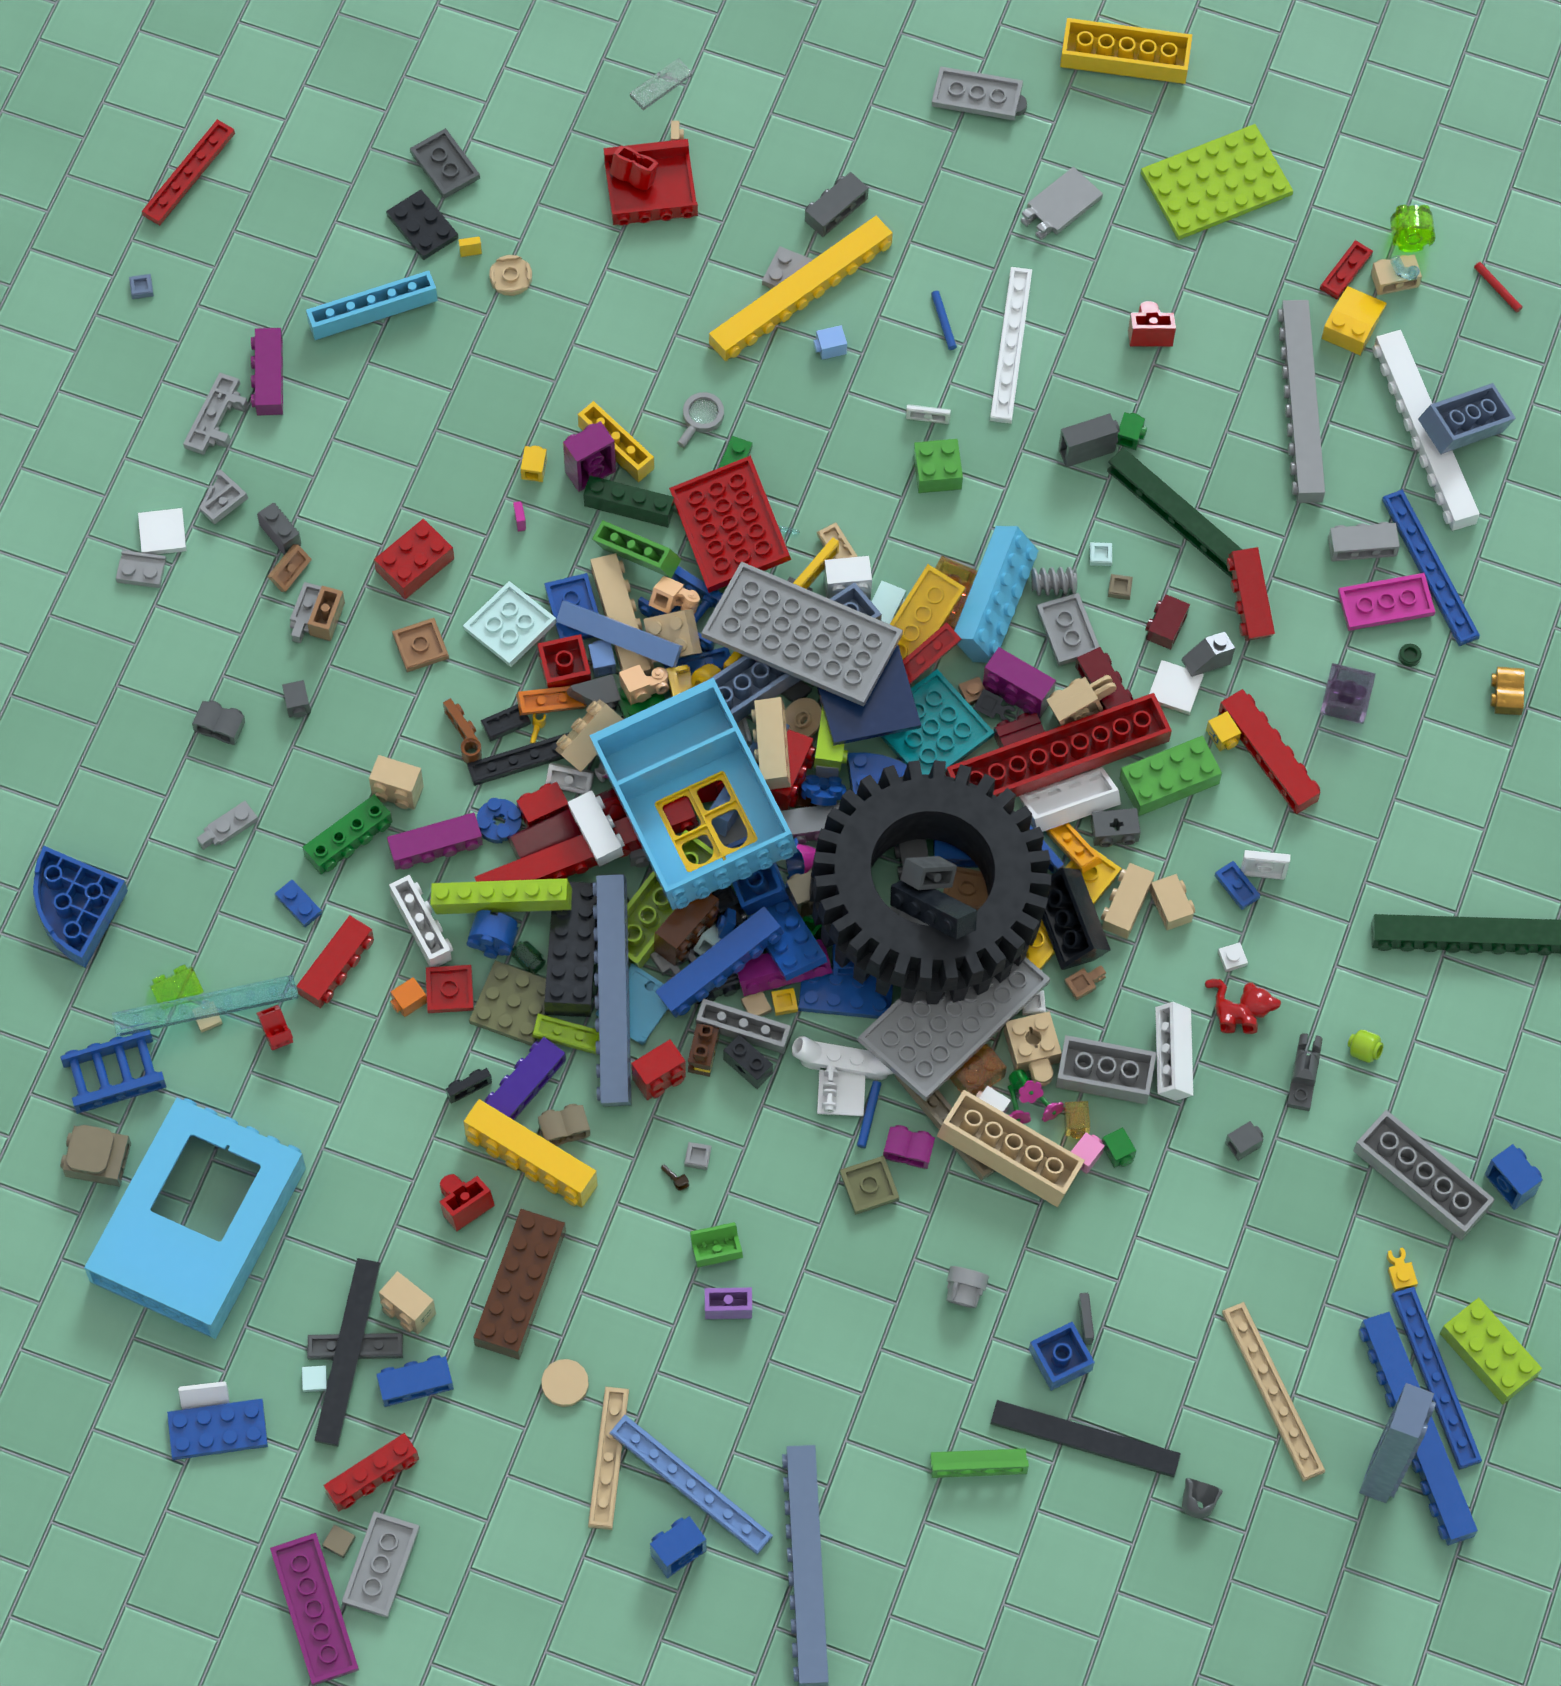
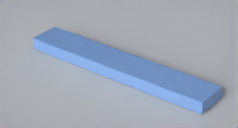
[556,601,683,667]

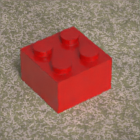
[537,634,591,688]
[631,1039,686,1100]

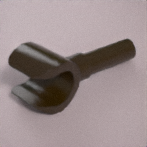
[661,1164,690,1191]

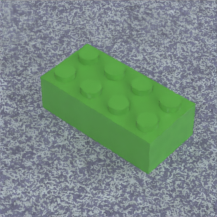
[1119,735,1222,817]

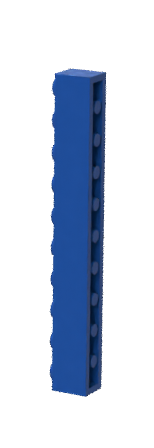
[1359,1312,1478,1546]

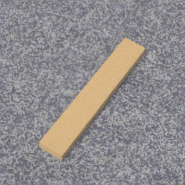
[588,1387,629,1530]

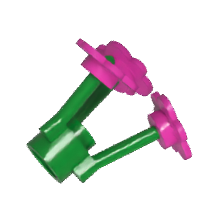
[1007,1069,1064,1124]

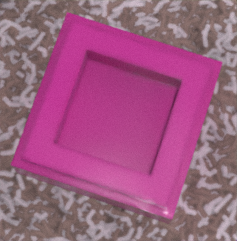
[513,501,526,532]

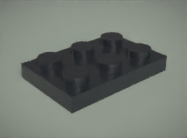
[386,189,459,260]

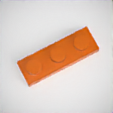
[516,686,586,716]

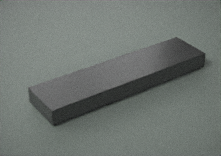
[307,1333,403,1360]

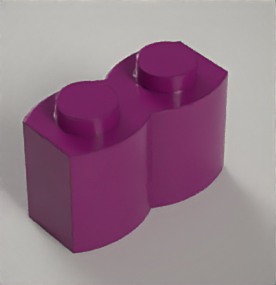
[883,1125,935,1169]

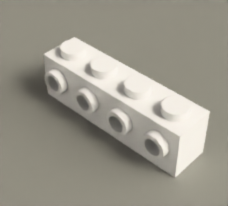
[389,875,453,967]
[1155,1002,1193,1101]

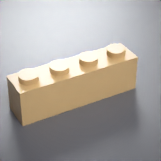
[751,697,791,790]

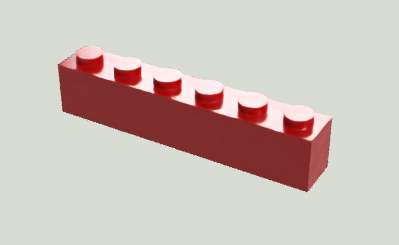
[1219,689,1321,814]

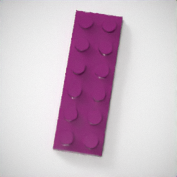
[270,1533,359,1686]

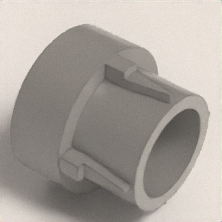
[946,1266,989,1308]

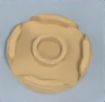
[489,255,532,296]
[541,1359,589,1407]

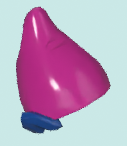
[786,838,816,879]

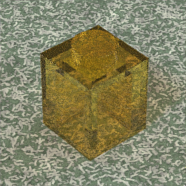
[1063,1101,1090,1138]

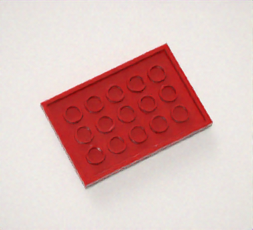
[669,455,791,593]

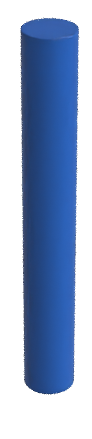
[931,291,957,350]
[857,1081,882,1148]

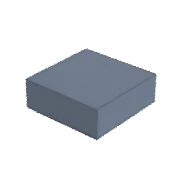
[129,274,154,299]

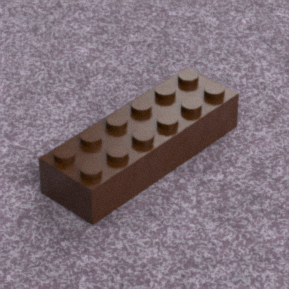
[473,1209,566,1360]

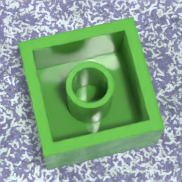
[913,439,963,493]

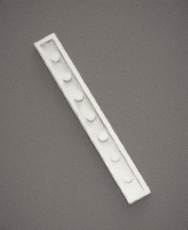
[990,267,1032,424]

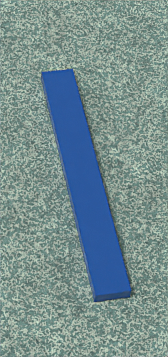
[1382,489,1480,646]
[1391,1287,1482,1470]

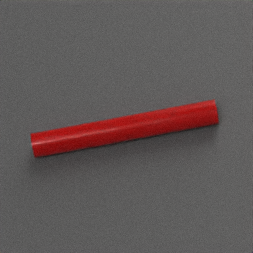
[1474,262,1523,313]

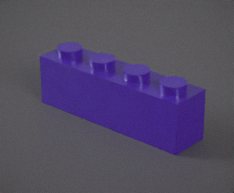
[484,1037,566,1120]

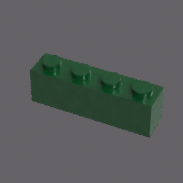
[583,476,674,528]

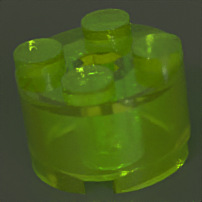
[1390,205,1436,252]

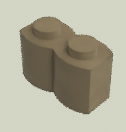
[538,1104,590,1146]

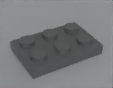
[410,128,480,199]

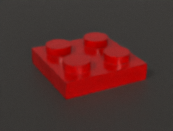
[426,965,474,1013]

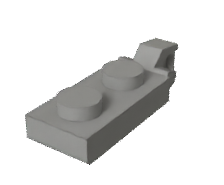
[290,582,322,643]
[197,801,258,850]

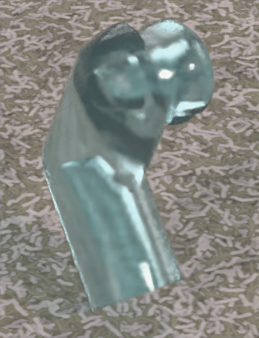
[1390,256,1420,281]

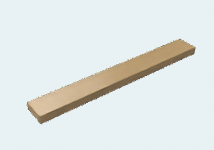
[1222,1302,1325,1482]

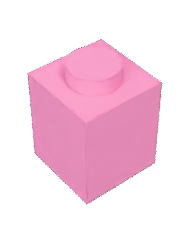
[1071,1133,1105,1174]

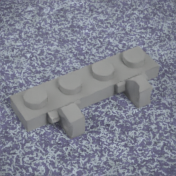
[183,373,249,455]

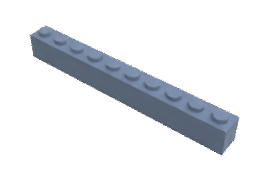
[593,874,632,1107]
[782,1445,829,1686]

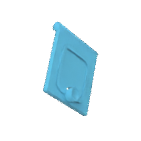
[595,963,668,1045]

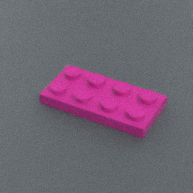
[1338,573,1435,631]

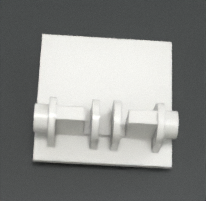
[817,1065,865,1116]

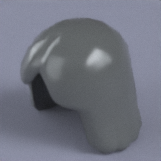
[1182,1478,1223,1519]

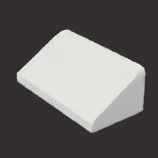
[906,404,951,424]
[546,763,595,794]
[178,1381,229,1410]

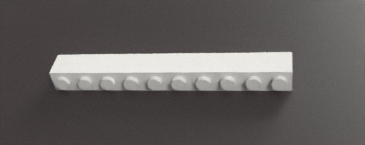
[1372,330,1480,531]

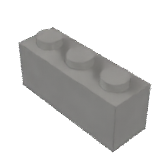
[1328,522,1400,561]

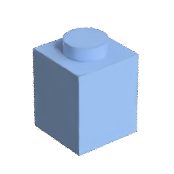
[813,325,847,360]

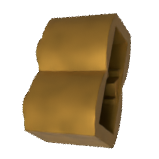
[1490,667,1524,715]

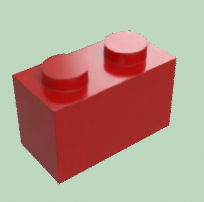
[516,782,569,828]

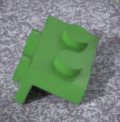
[690,1222,743,1268]

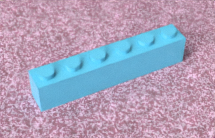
[306,271,438,340]

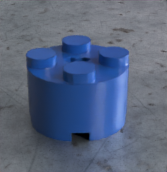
[467,910,519,959]

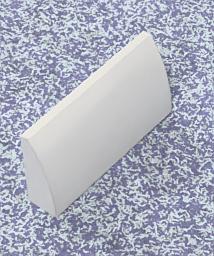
[1019,767,1121,832]

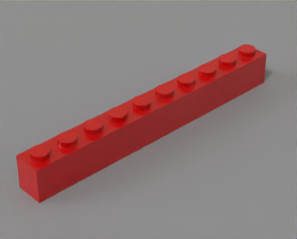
[474,796,699,882]

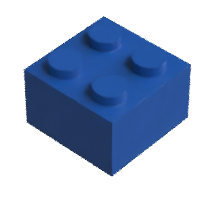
[1484,1144,1543,1210]
[1029,1322,1095,1391]
[650,1516,707,1579]

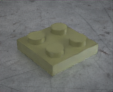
[840,1156,900,1215]

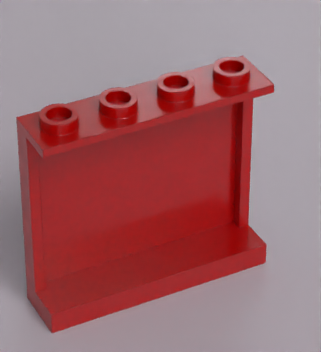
[603,139,698,226]

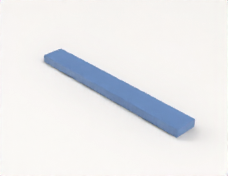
[610,1415,773,1555]

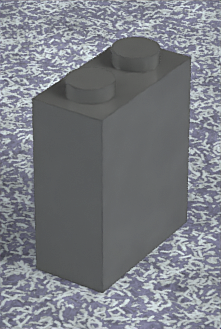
[1058,413,1120,468]

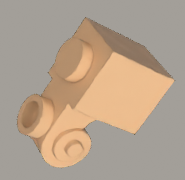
[649,576,700,614]
[619,665,669,705]

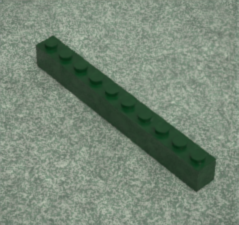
[1371,914,1561,956]

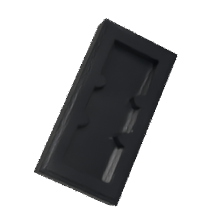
[481,704,531,742]

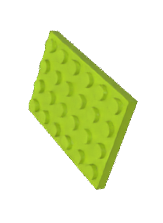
[1141,124,1293,240]

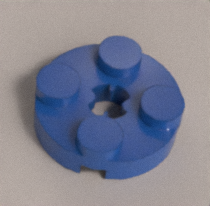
[801,775,846,806]
[477,798,522,844]

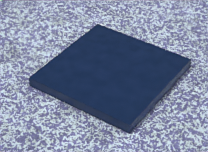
[817,645,921,746]

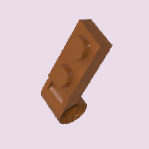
[443,698,482,764]

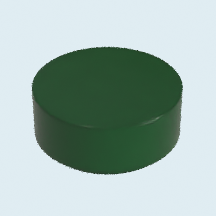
[1398,644,1422,667]

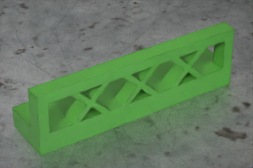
[930,1448,1029,1478]

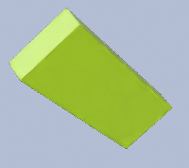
[532,1013,600,1055]

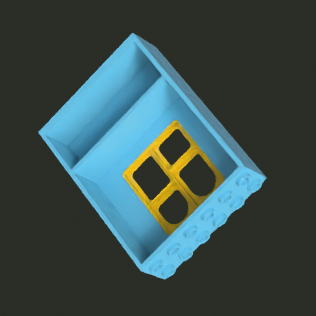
[589,678,798,910]

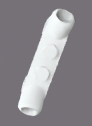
[792,1036,894,1080]

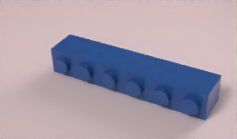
[655,907,784,1018]

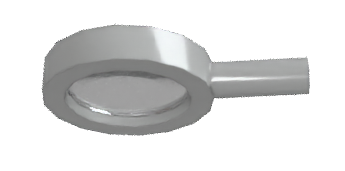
[677,392,724,448]

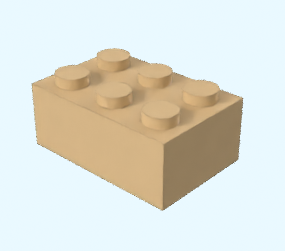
[555,699,624,772]

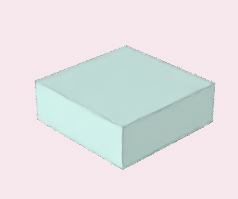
[1090,542,1112,566]
[302,1366,327,1392]

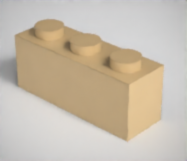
[1100,863,1155,939]

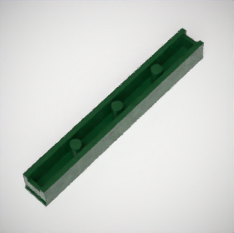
[1107,447,1243,579]

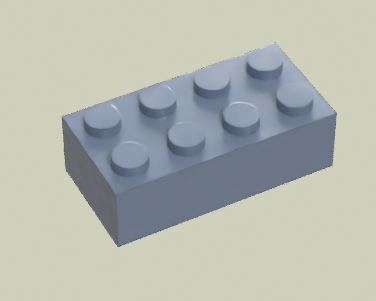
[1418,383,1516,454]

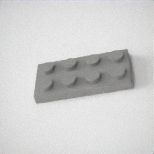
[932,67,1023,121]
[342,1511,420,1618]

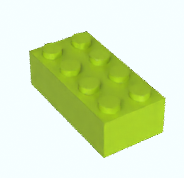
[1440,1297,1542,1405]

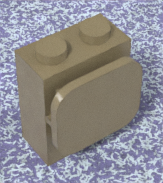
[60,1125,131,1187]

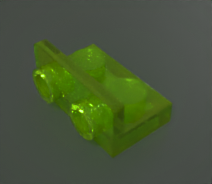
[149,964,204,1011]

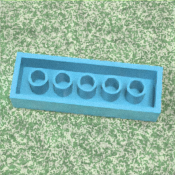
[954,526,1039,663]

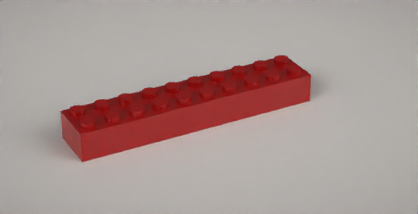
[946,693,1172,797]

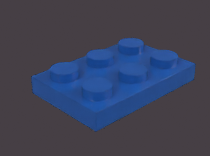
[544,573,599,640]

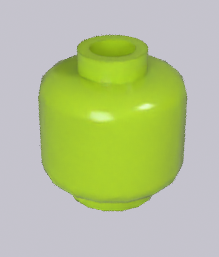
[1348,1029,1384,1063]

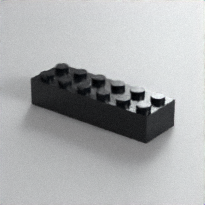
[544,882,597,1017]

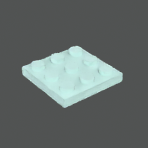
[463,581,557,667]

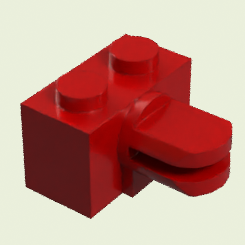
[1128,301,1176,347]
[439,1174,495,1231]

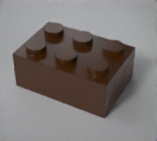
[654,893,720,966]

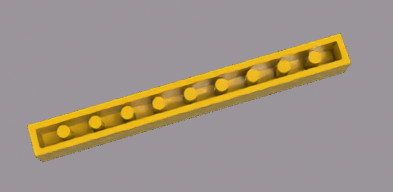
[709,215,893,361]

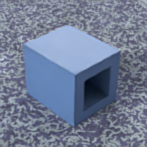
[588,640,616,678]

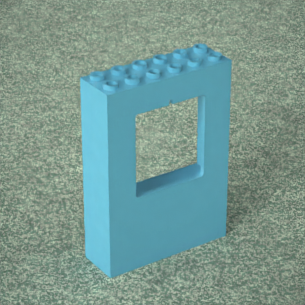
[84,1097,306,1339]

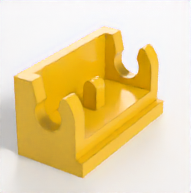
[666,665,693,697]

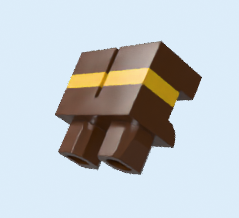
[688,1024,719,1077]

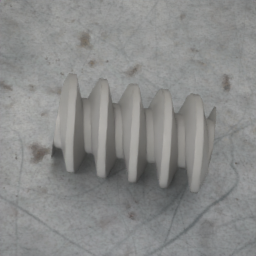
[1031,567,1077,596]

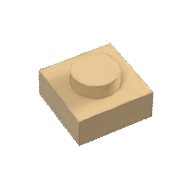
[671,121,684,140]

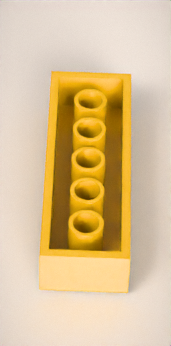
[1060,18,1192,84]
[463,1099,598,1208]

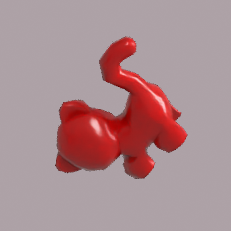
[1205,979,1281,1034]

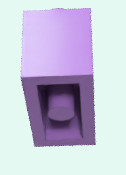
[704,1287,752,1319]

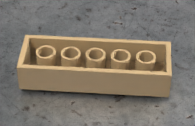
[937,1090,1085,1207]

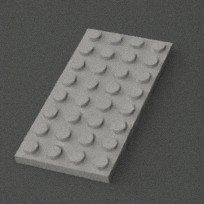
[701,562,903,706]
[857,957,1050,1101]

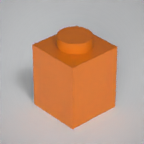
[390,977,427,1017]

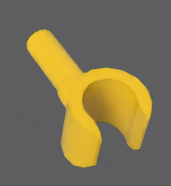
[530,714,546,744]

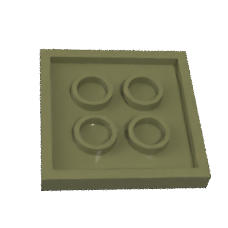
[469,960,547,1046]

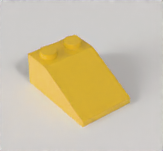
[1321,286,1387,356]

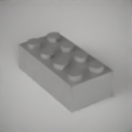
[1056,1035,1157,1104]

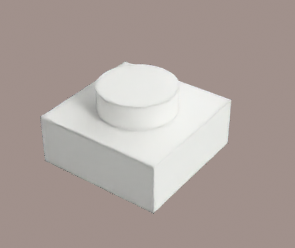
[1218,942,1248,972]

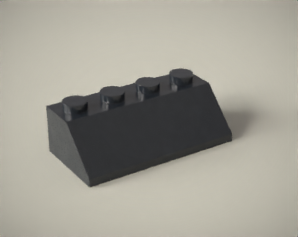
[1042,868,1111,970]

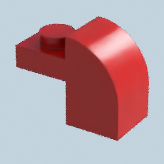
[256,1005,293,1051]

